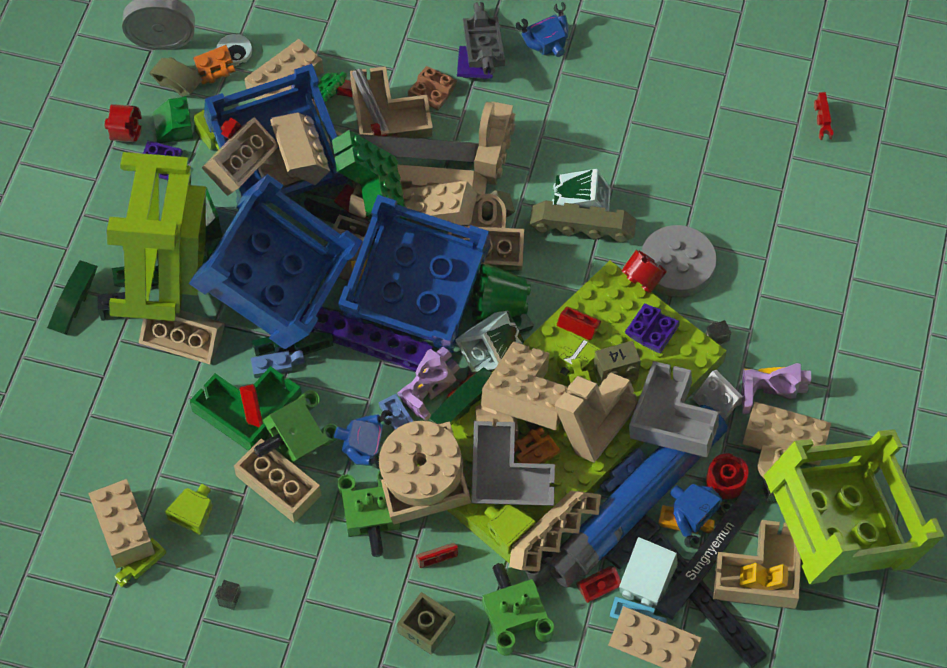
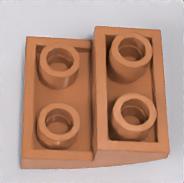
[408,66,457,110]

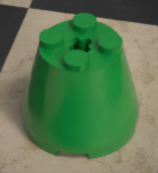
[472,264,531,321]

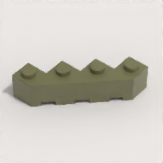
[529,200,636,243]

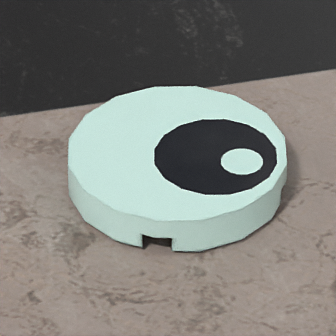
[217,34,252,66]

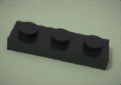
[605,514,661,571]

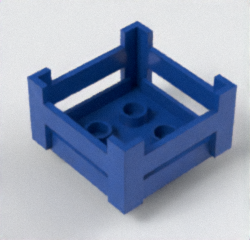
[204,64,348,205]
[189,174,363,349]
[338,195,490,353]

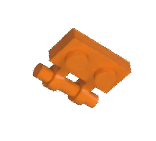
[193,45,236,84]
[514,427,560,464]

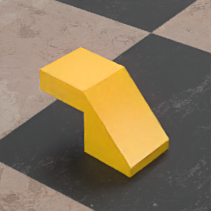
[739,563,788,590]

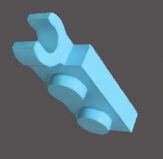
[609,597,667,623]

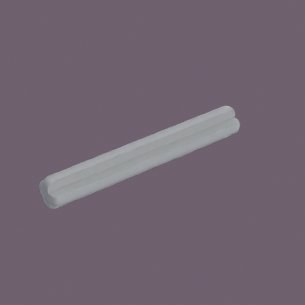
[352,69,389,131]

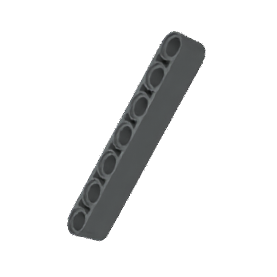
[358,134,479,162]

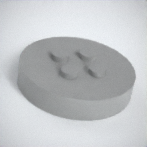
[122,0,195,50]
[642,225,716,297]

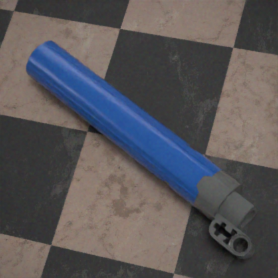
[526,405,727,587]

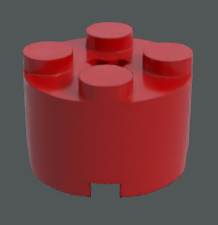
[104,104,142,142]
[621,249,667,293]
[706,453,749,500]

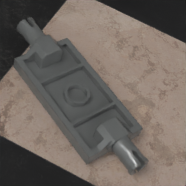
[463,2,505,75]

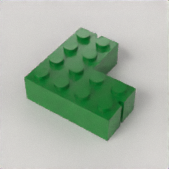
[332,130,407,220]
[190,366,302,451]

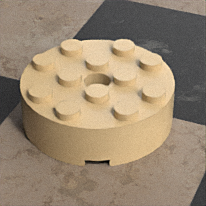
[379,421,463,506]

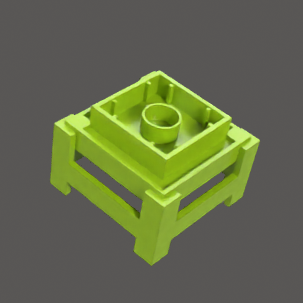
[107,152,206,321]
[763,429,945,584]

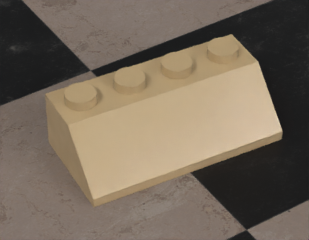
[270,113,330,185]
[139,310,225,364]

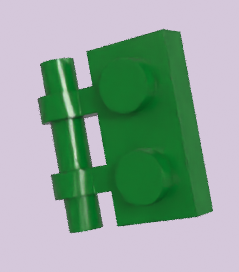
[318,71,347,101]

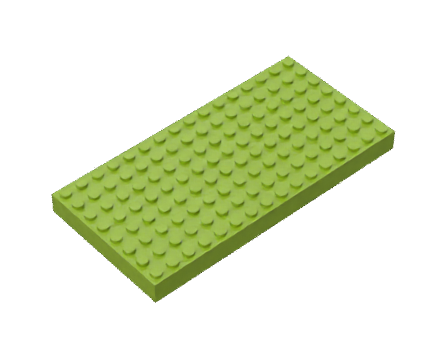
[417,260,727,570]

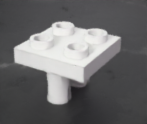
[692,370,743,420]

